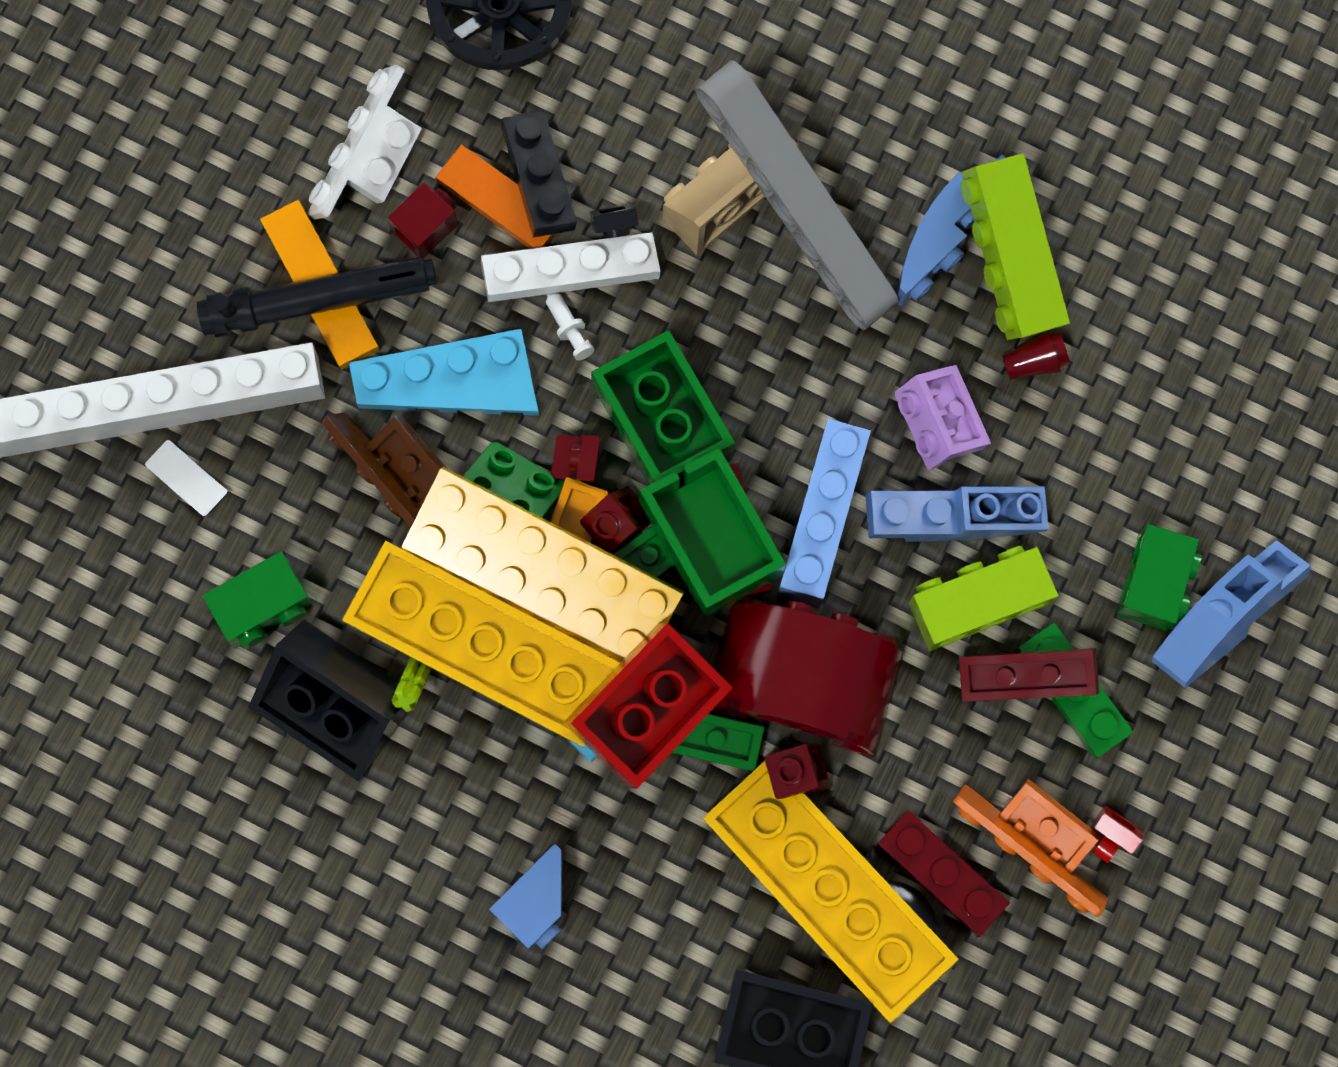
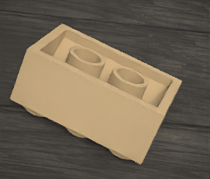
[662,138,798,255]

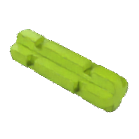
[392,657,432,712]

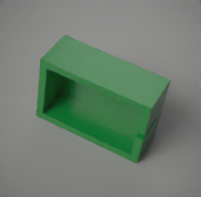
[639,448,786,618]

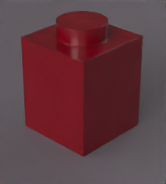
[387,182,458,259]

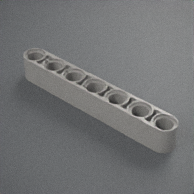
[696,60,898,330]

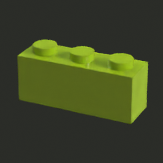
[909,546,1058,652]

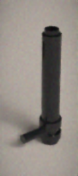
[197,256,437,338]

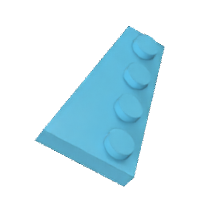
[349,329,539,416]

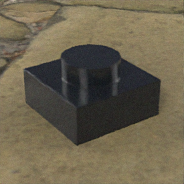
[589,203,639,238]

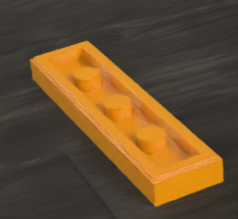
[260,199,379,370]

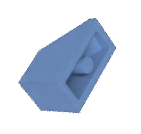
[489,844,563,951]

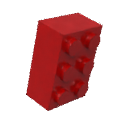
[563,623,733,789]

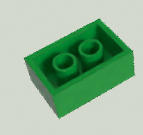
[591,330,735,485]

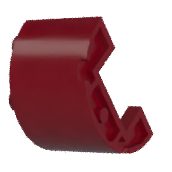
[711,597,902,758]

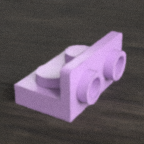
[895,365,991,470]

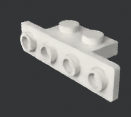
[307,64,422,220]

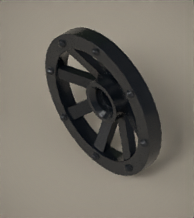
[426,0,572,70]

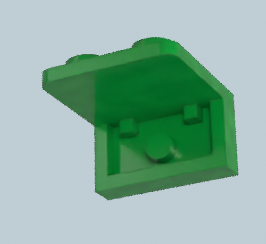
[463,442,564,518]

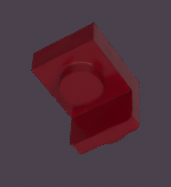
[551,434,601,484]
[580,485,651,553]
[765,743,832,799]

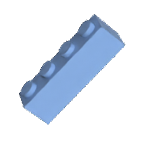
[777,419,871,608]

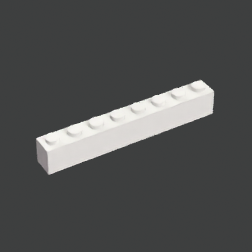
[0,342,325,458]

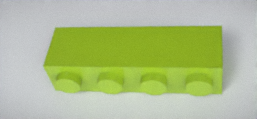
[960,153,1070,340]

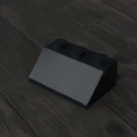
[248,620,406,782]

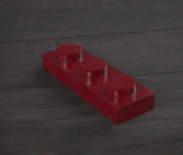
[959,648,1099,702]
[876,810,1010,938]

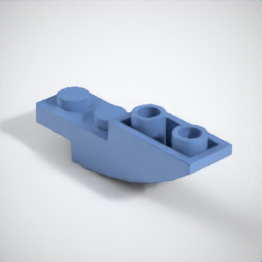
[896,155,1006,307]
[865,486,1049,542]
[1152,540,1311,688]

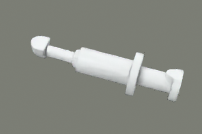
[546,293,595,361]

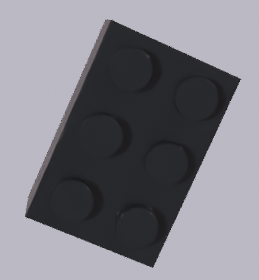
[712,969,873,1067]

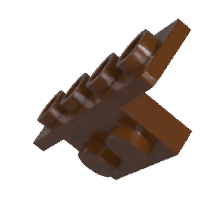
[321,413,446,528]

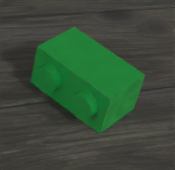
[1116,524,1202,631]
[202,551,313,649]

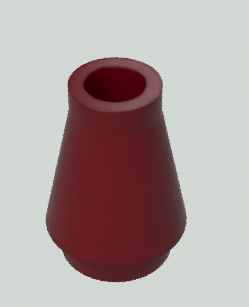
[1002,331,1070,380]

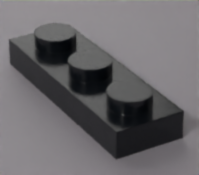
[501,111,577,238]

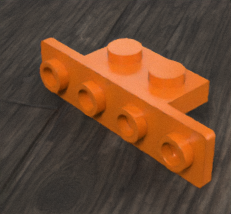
[953,779,1108,917]

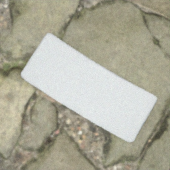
[145,440,228,516]

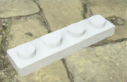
[481,232,661,302]

